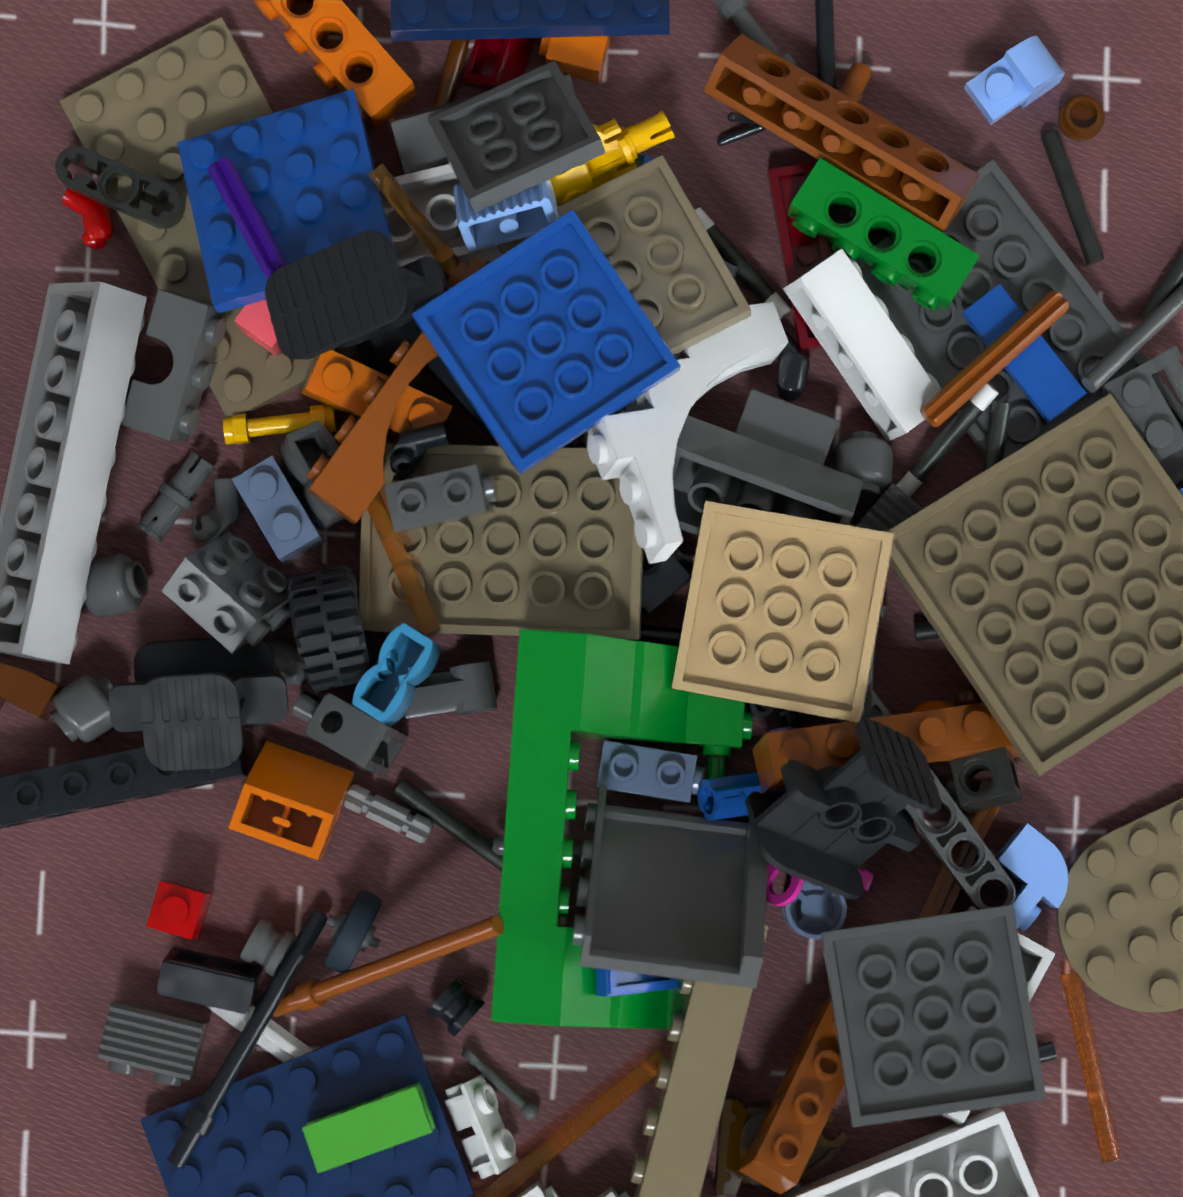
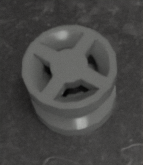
[240,917,297,976]

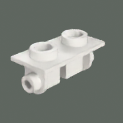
[444,1074,519,1179]

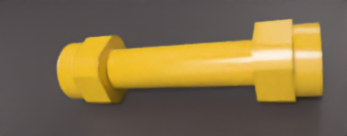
[223,405,337,445]

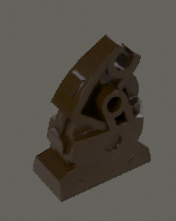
[713,1095,847,1195]

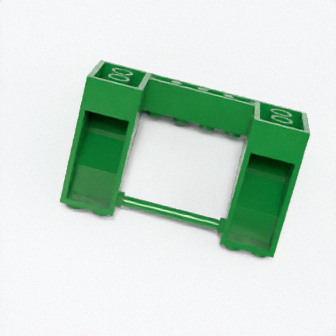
[491,629,753,1029]

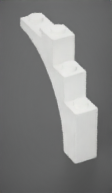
[587,302,789,564]

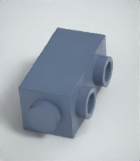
[596,741,705,804]

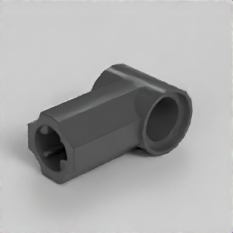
[405,662,497,719]

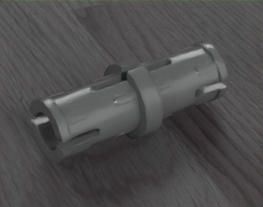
[136,451,215,543]

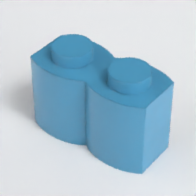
[353,623,440,726]

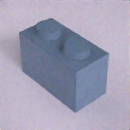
[232,456,325,565]

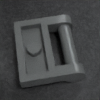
[1101,346,1183,462]

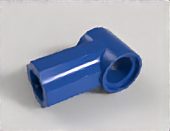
[697,770,787,821]

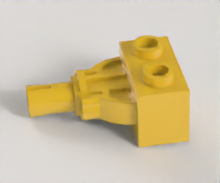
[550,110,675,207]

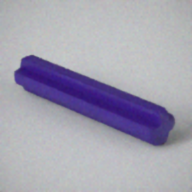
[208,157,288,278]

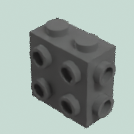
[162,532,290,653]

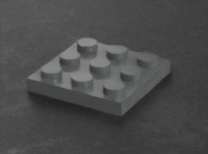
[427,60,606,213]

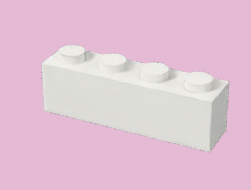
[783,249,941,442]

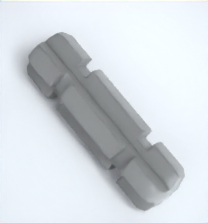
[343,785,433,843]

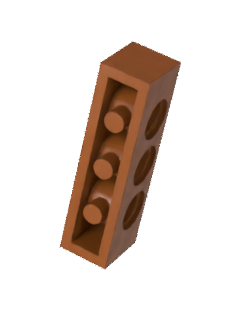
[739,997,844,1195]

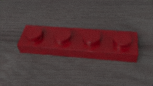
[767,162,831,351]

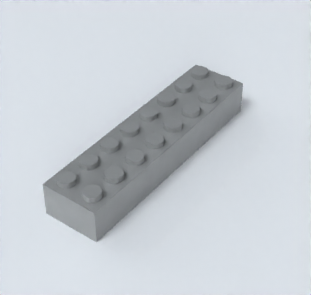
[0,281,147,665]

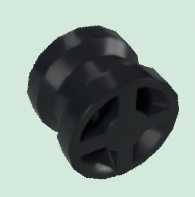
[426,977,486,1037]

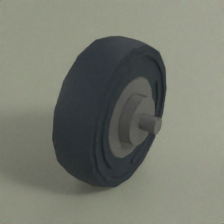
[325,890,382,973]

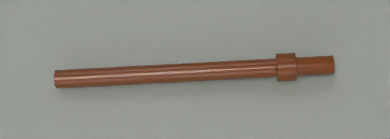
[273,915,504,1017]

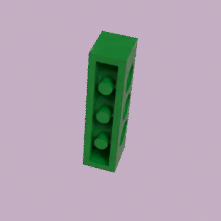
[788,158,980,312]

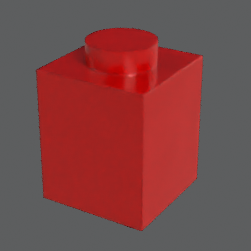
[146,881,213,940]

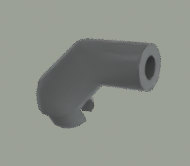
[191,478,239,543]

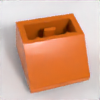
[228,741,355,861]

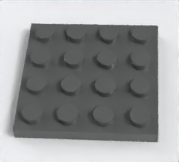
[820,905,1047,1128]

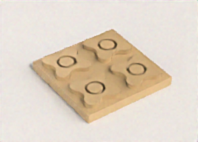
[672,501,895,723]

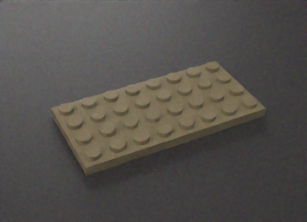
[59,17,359,417]

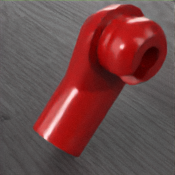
[62,189,113,250]

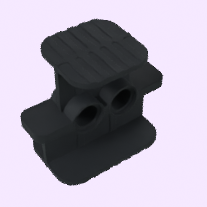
[265,230,449,374]
[108,637,289,771]
[745,717,942,900]

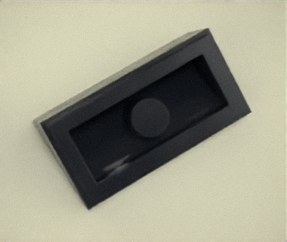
[157,947,263,1014]

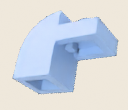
[964,36,1065,125]
[995,823,1068,932]

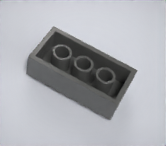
[673,415,864,536]

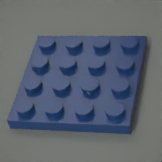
[177,89,397,313]
[412,209,681,475]

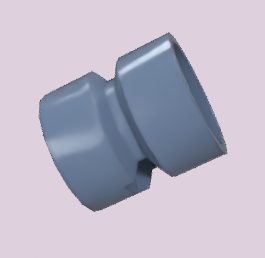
[781,881,847,940]

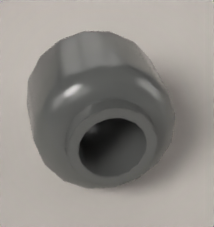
[833,431,893,504]
[83,552,149,618]
[50,673,114,743]

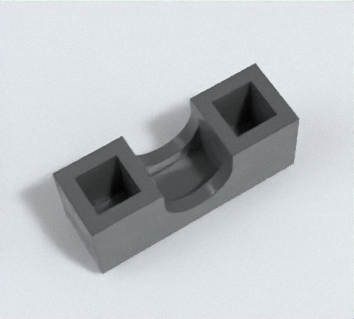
[120,289,226,441]

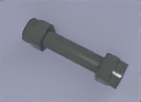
[713,0,796,65]

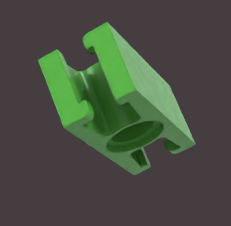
[302,1082,436,1173]

